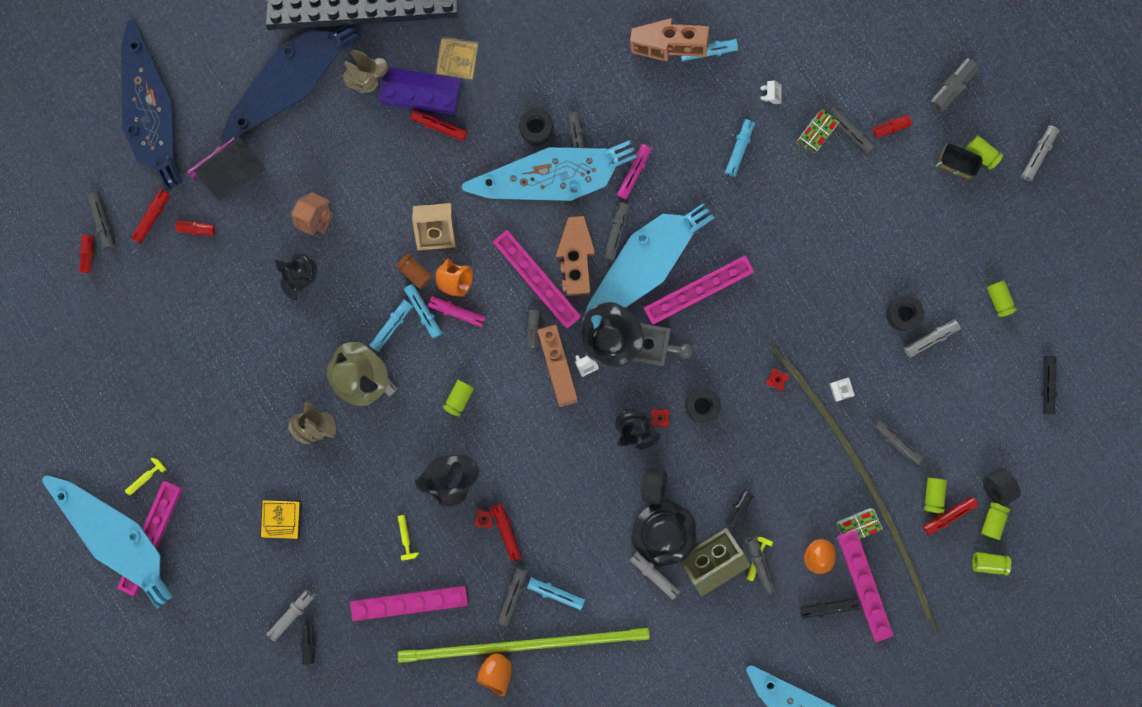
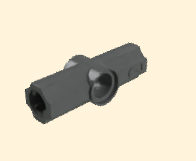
[929,58,979,113]

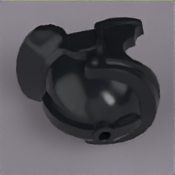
[275,254,318,300]
[615,408,661,449]

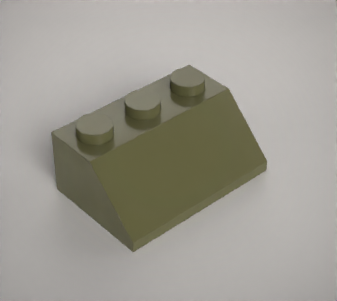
[680,528,750,597]

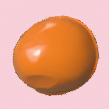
[804,539,836,574]

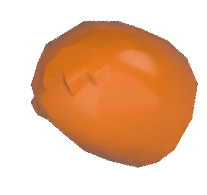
[435,258,473,296]
[477,653,512,696]

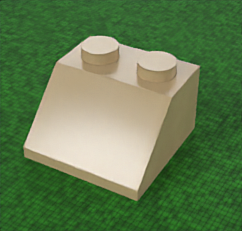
[412,203,455,251]

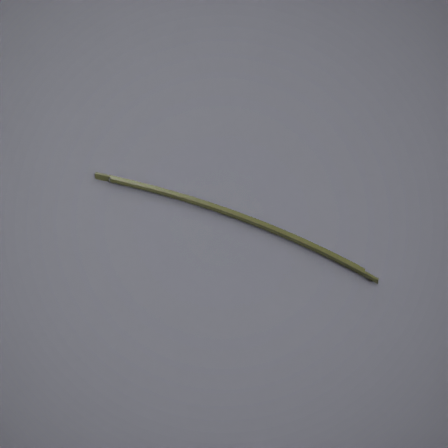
[770,346,939,636]

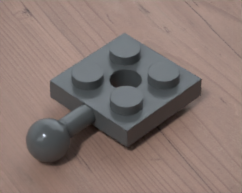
[627,323,693,367]

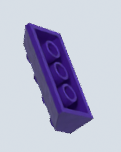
[379,68,462,116]

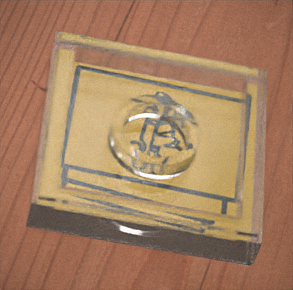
[435,37,479,81]

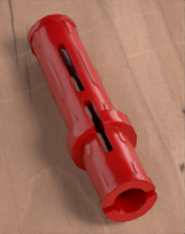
[410,109,468,142]
[130,189,171,244]
[922,496,978,536]
[491,503,522,561]

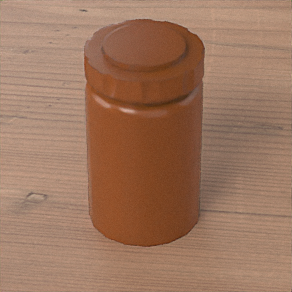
[396,254,433,289]

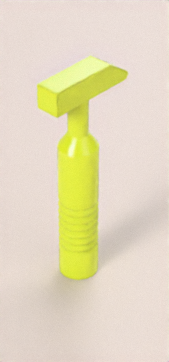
[125,458,167,496]
[397,515,419,561]
[746,537,773,581]

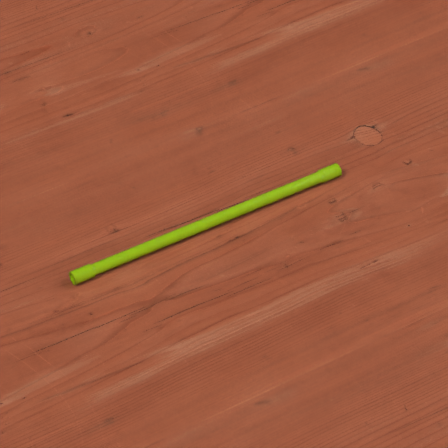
[398,628,649,663]

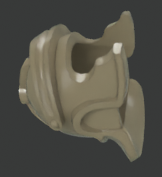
[343,50,388,93]
[288,402,336,445]

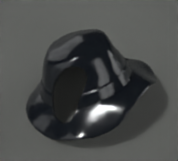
[580,302,644,367]
[415,455,479,507]
[632,500,696,566]

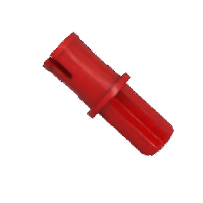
[873,115,912,138]
[175,221,215,236]
[78,235,95,274]

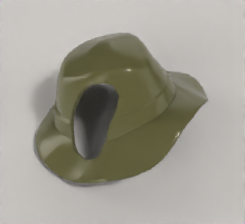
[327,342,388,406]

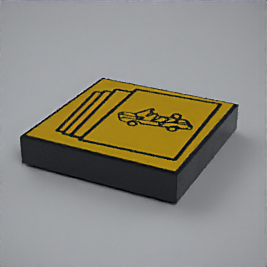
[260,499,302,540]

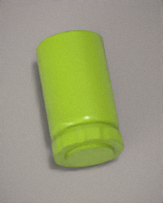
[965,135,1003,170]
[986,280,1017,317]
[443,380,475,417]
[924,478,947,513]
[981,503,1010,540]
[972,552,1011,575]

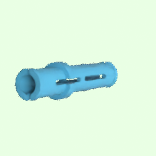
[680,39,738,61]
[724,119,756,177]
[404,284,443,339]
[369,299,413,352]
[527,577,585,610]

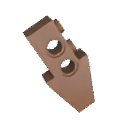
[630,18,709,61]
[291,192,334,236]
[556,216,595,296]
[538,325,578,407]

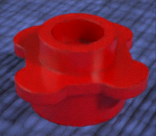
[766,369,789,391]
[650,408,670,428]
[474,508,494,529]

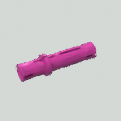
[616,144,652,201]
[428,296,486,328]

